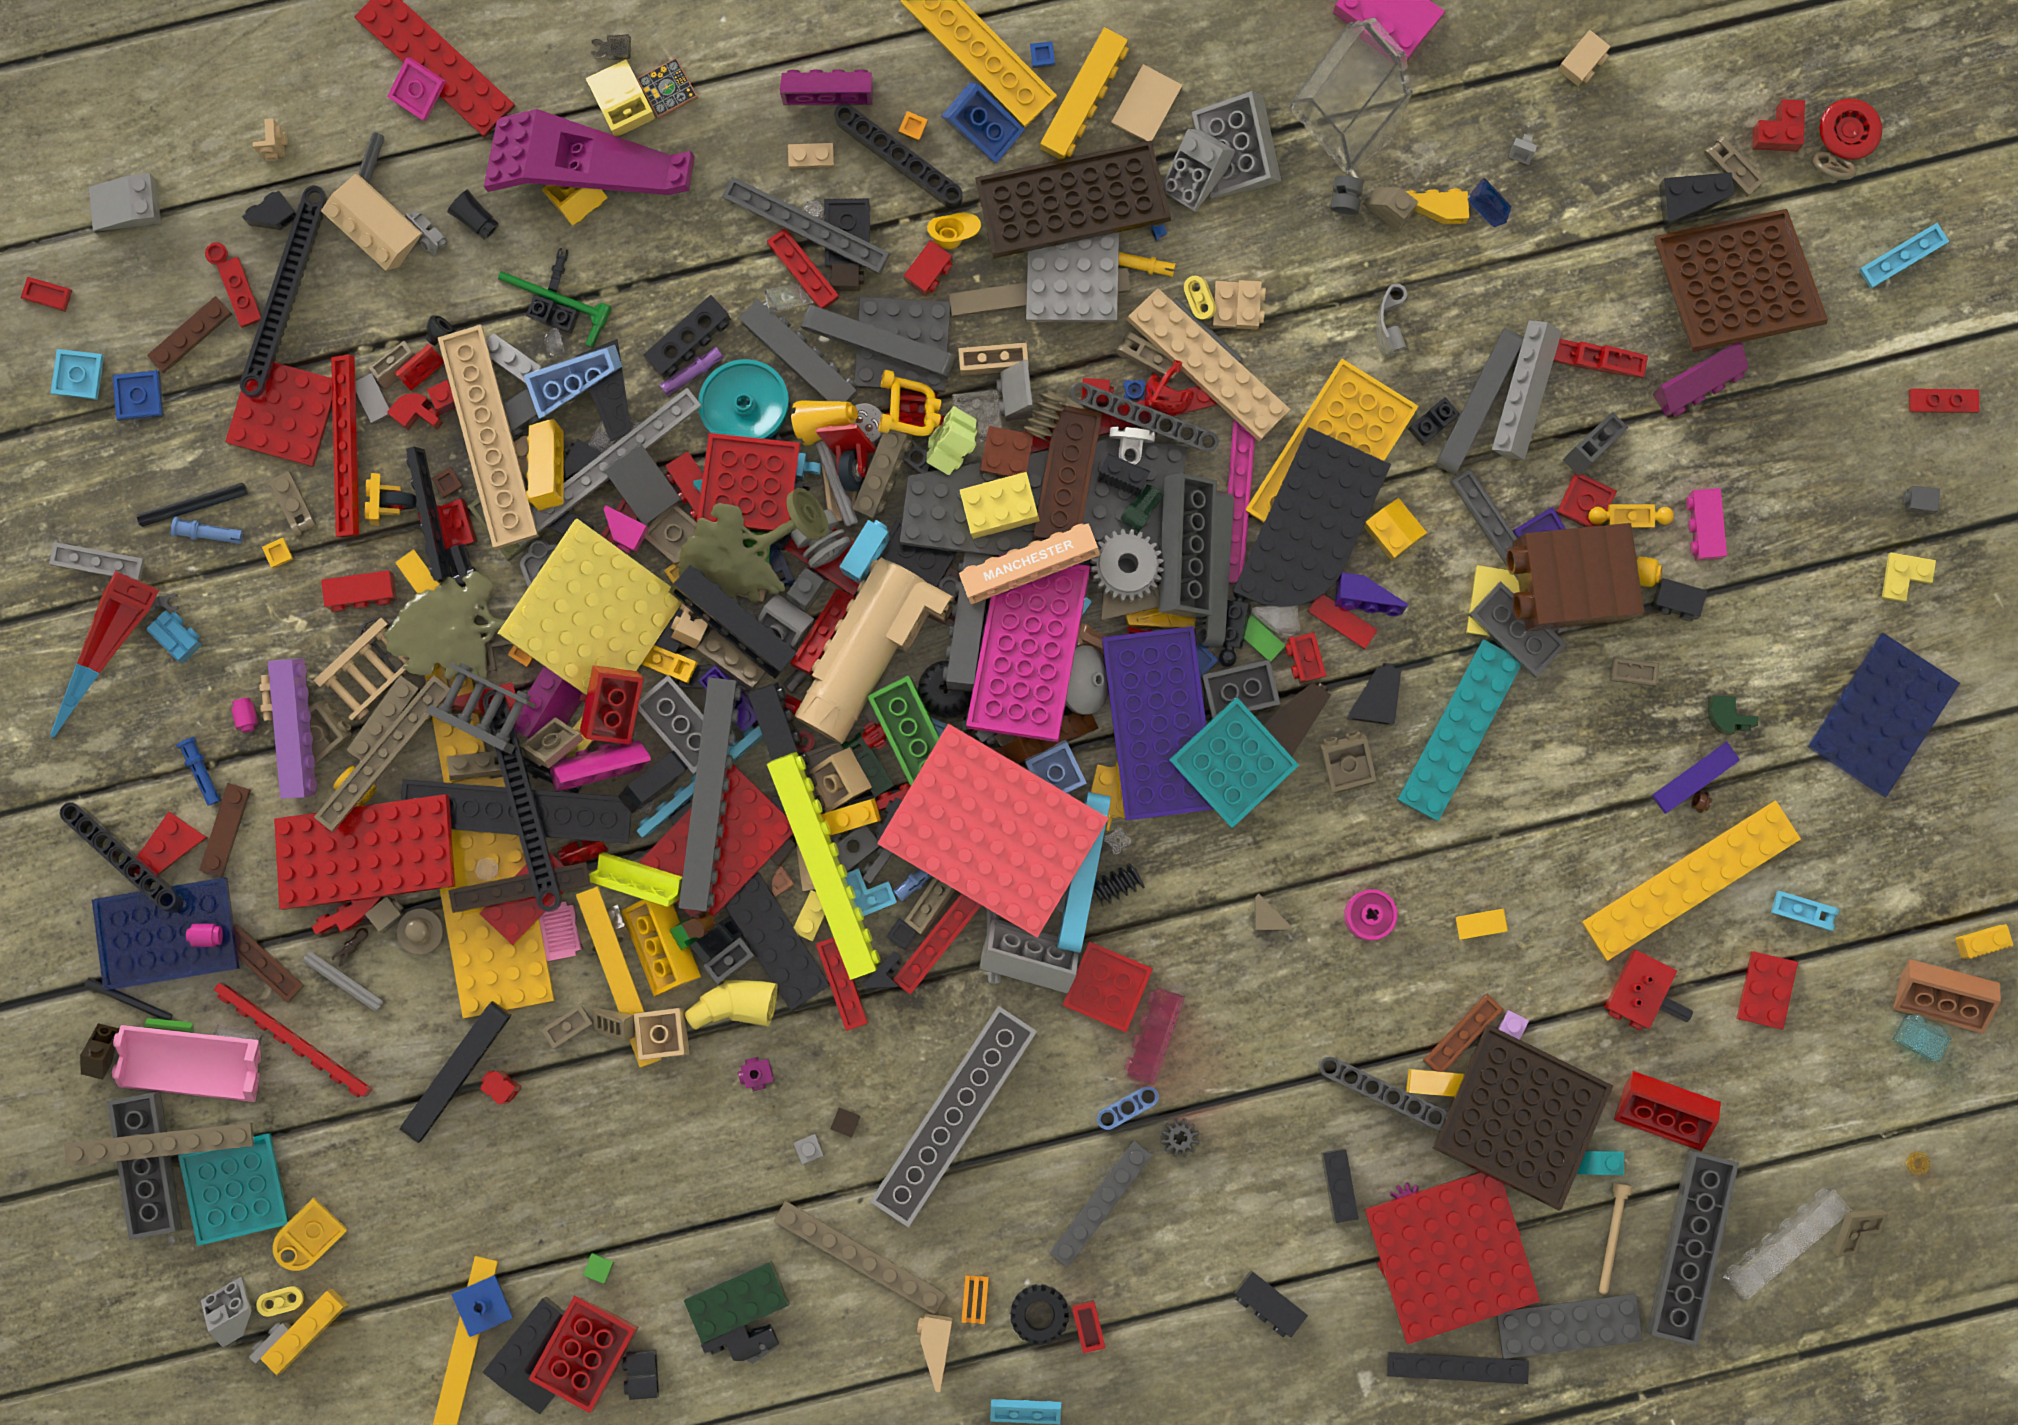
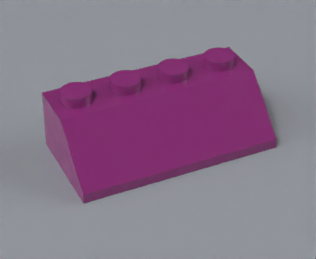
[780,69,873,105]
[1653,342,1749,417]
[515,666,582,738]

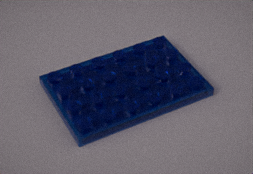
[1807,632,1960,797]
[92,877,240,991]

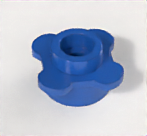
[1123,379,1146,401]

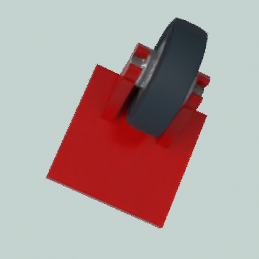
[816,424,877,491]

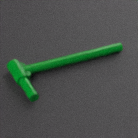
[498,271,612,348]

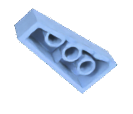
[524,345,622,419]

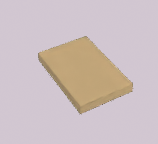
[1111,64,1183,142]

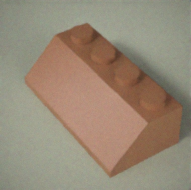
[1894,959,2001,1034]

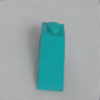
[1577,1150,1624,1175]

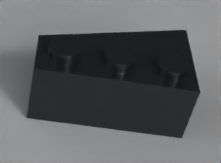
[1659,172,1734,229]

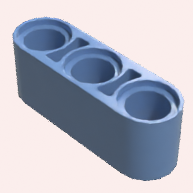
[1097,1086,1159,1130]

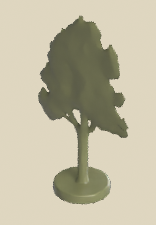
[678,488,829,603]
[384,571,506,681]

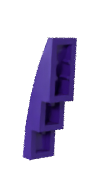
[1651,742,1740,814]

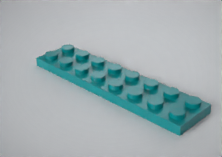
[1397,639,1521,822]

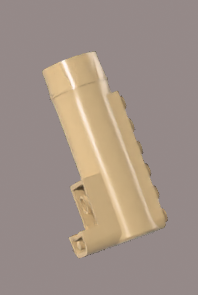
[794,557,956,744]

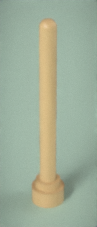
[1599,1182,1632,1295]

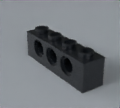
[643,295,731,379]

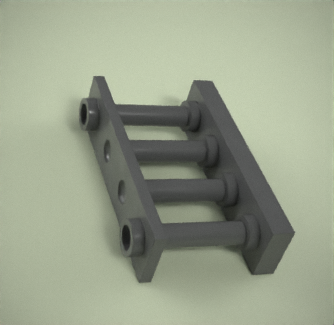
[426,663,536,754]

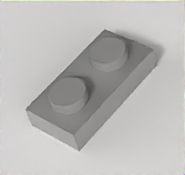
[249,1321,292,1364]

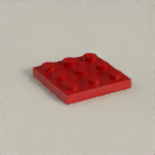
[1062,941,1153,1032]

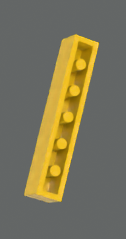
[1040,27,1130,160]

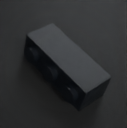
[1321,1149,1359,1223]
[1234,1270,1308,1338]

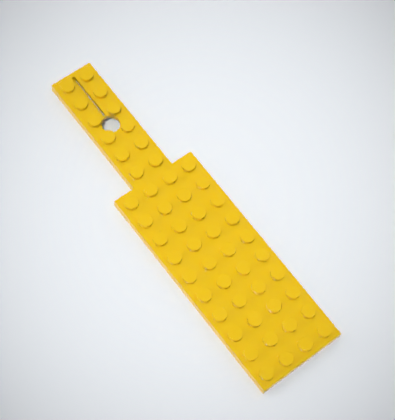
[424,663,555,1019]

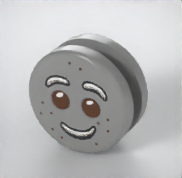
[854,403,883,445]

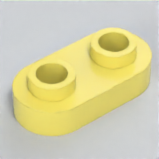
[1184,276,1216,320]
[256,1286,304,1317]

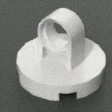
[1109,427,1155,464]

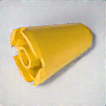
[791,400,858,446]

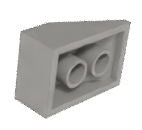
[89,173,161,232]
[996,360,1032,421]

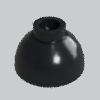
[425,315,455,346]

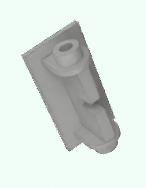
[405,211,447,257]

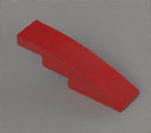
[1553,338,1648,378]

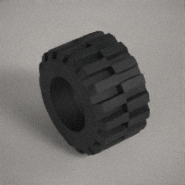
[1010,1284,1069,1345]

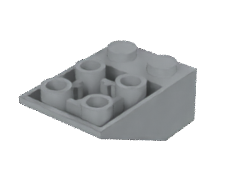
[1163,129,1236,211]

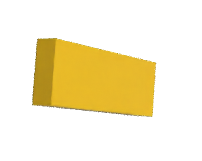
[1406,1069,1464,1097]

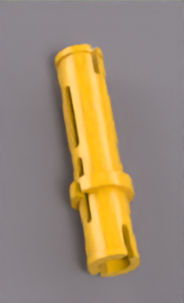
[1119,252,1176,278]

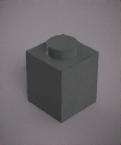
[1902,485,1940,515]

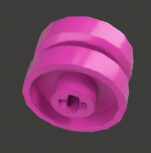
[1344,889,1397,941]

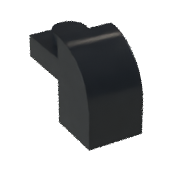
[691,916,744,964]

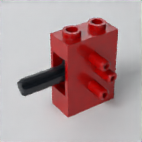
[1604,950,1693,1031]

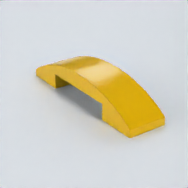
[641,645,698,683]

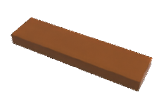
[1423,994,1504,1072]

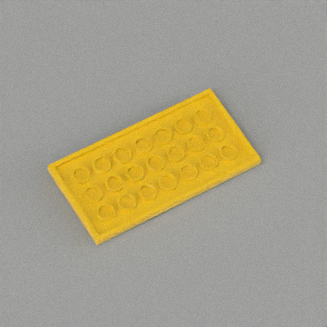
[1245,358,1419,523]

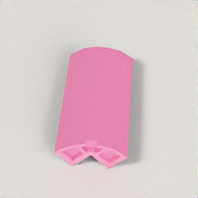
[112,1025,261,1102]

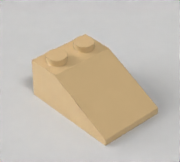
[917,1313,953,1392]

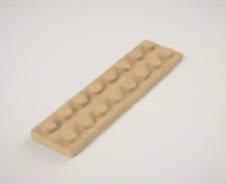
[1127,288,1291,442]

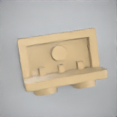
[252,118,288,161]

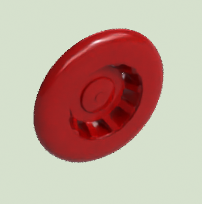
[1819,98,1882,160]

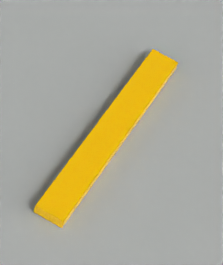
[576,886,662,1067]
[433,1256,499,1425]

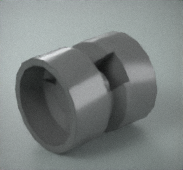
[1330,176,1364,215]

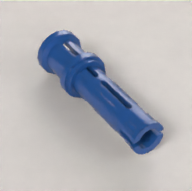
[176,737,221,806]

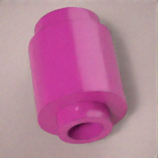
[231,698,259,733]
[186,924,223,947]

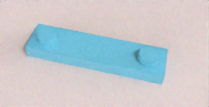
[1859,223,1949,289]

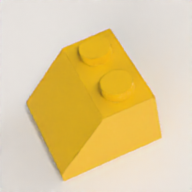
[541,185,608,226]
[1363,498,1427,561]

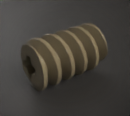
[1024,389,1068,441]

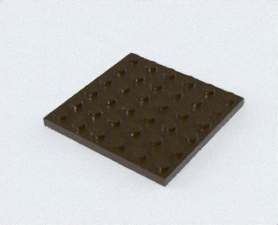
[1432,1024,1613,1211]

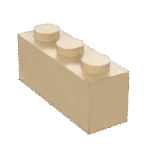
[958,343,1028,376]

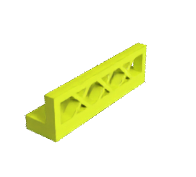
[589,852,683,907]

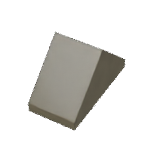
[1254,894,1292,931]

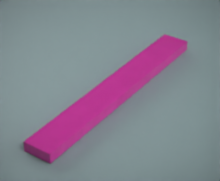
[1227,418,1255,584]

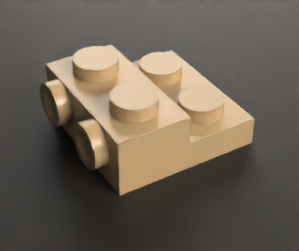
[1213,280,1266,330]

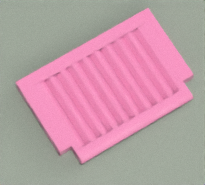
[539,901,582,961]

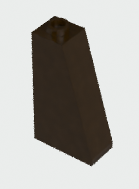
[1263,682,1331,757]

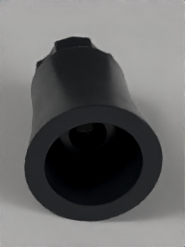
[447,189,499,240]

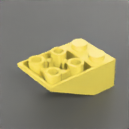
[586,59,655,137]

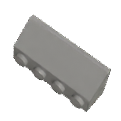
[979,918,1078,993]

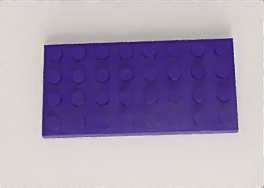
[1102,626,1214,821]

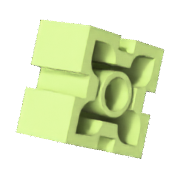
[926,406,977,475]

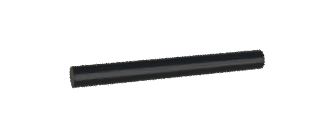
[85,978,173,1020]

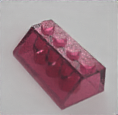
[1124,988,1185,1085]

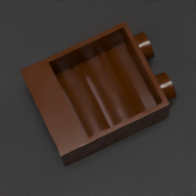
[1506,523,1645,631]

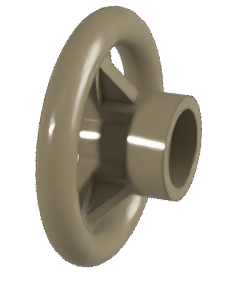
[1813,152,1856,183]

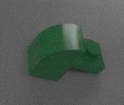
[1708,695,1758,735]

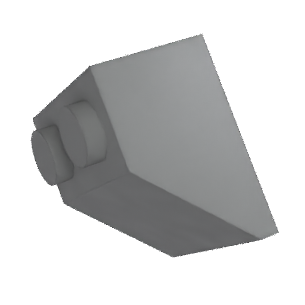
[758,594,814,650]

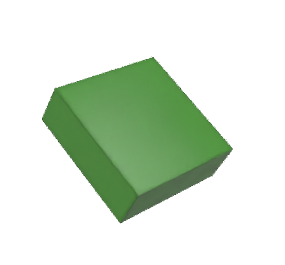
[583,1253,614,1284]

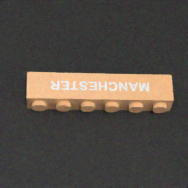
[959,523,1100,605]

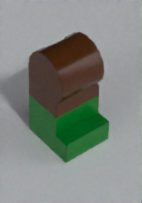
[670,911,715,950]

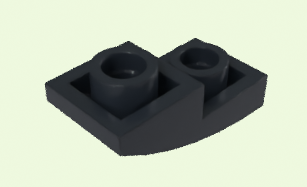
[526,295,579,334]
[1408,397,1460,446]

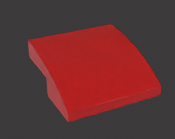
[417,498,477,550]

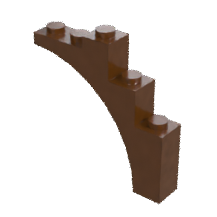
[994,713,1099,765]

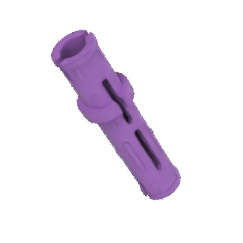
[660,346,724,396]

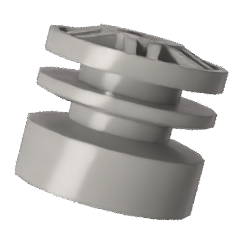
[790,509,852,568]

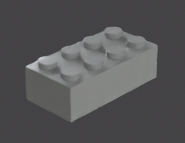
[638,675,704,775]

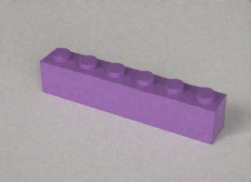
[268,658,317,798]

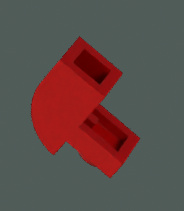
[386,393,443,430]

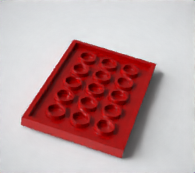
[638,764,794,918]

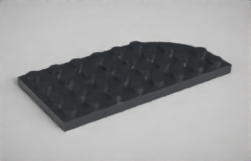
[1233,427,1391,608]

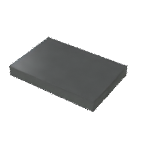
[603,443,681,525]

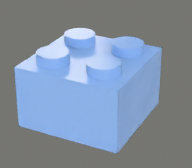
[1025,742,1087,794]

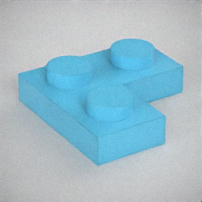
[845,868,897,916]

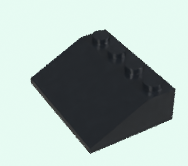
[483,1296,565,1414]

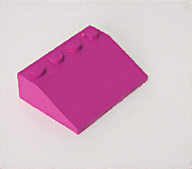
[1333,0,1445,65]
[549,738,651,792]

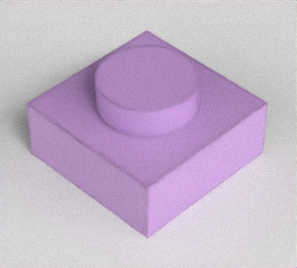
[1498,1010,1529,1040]

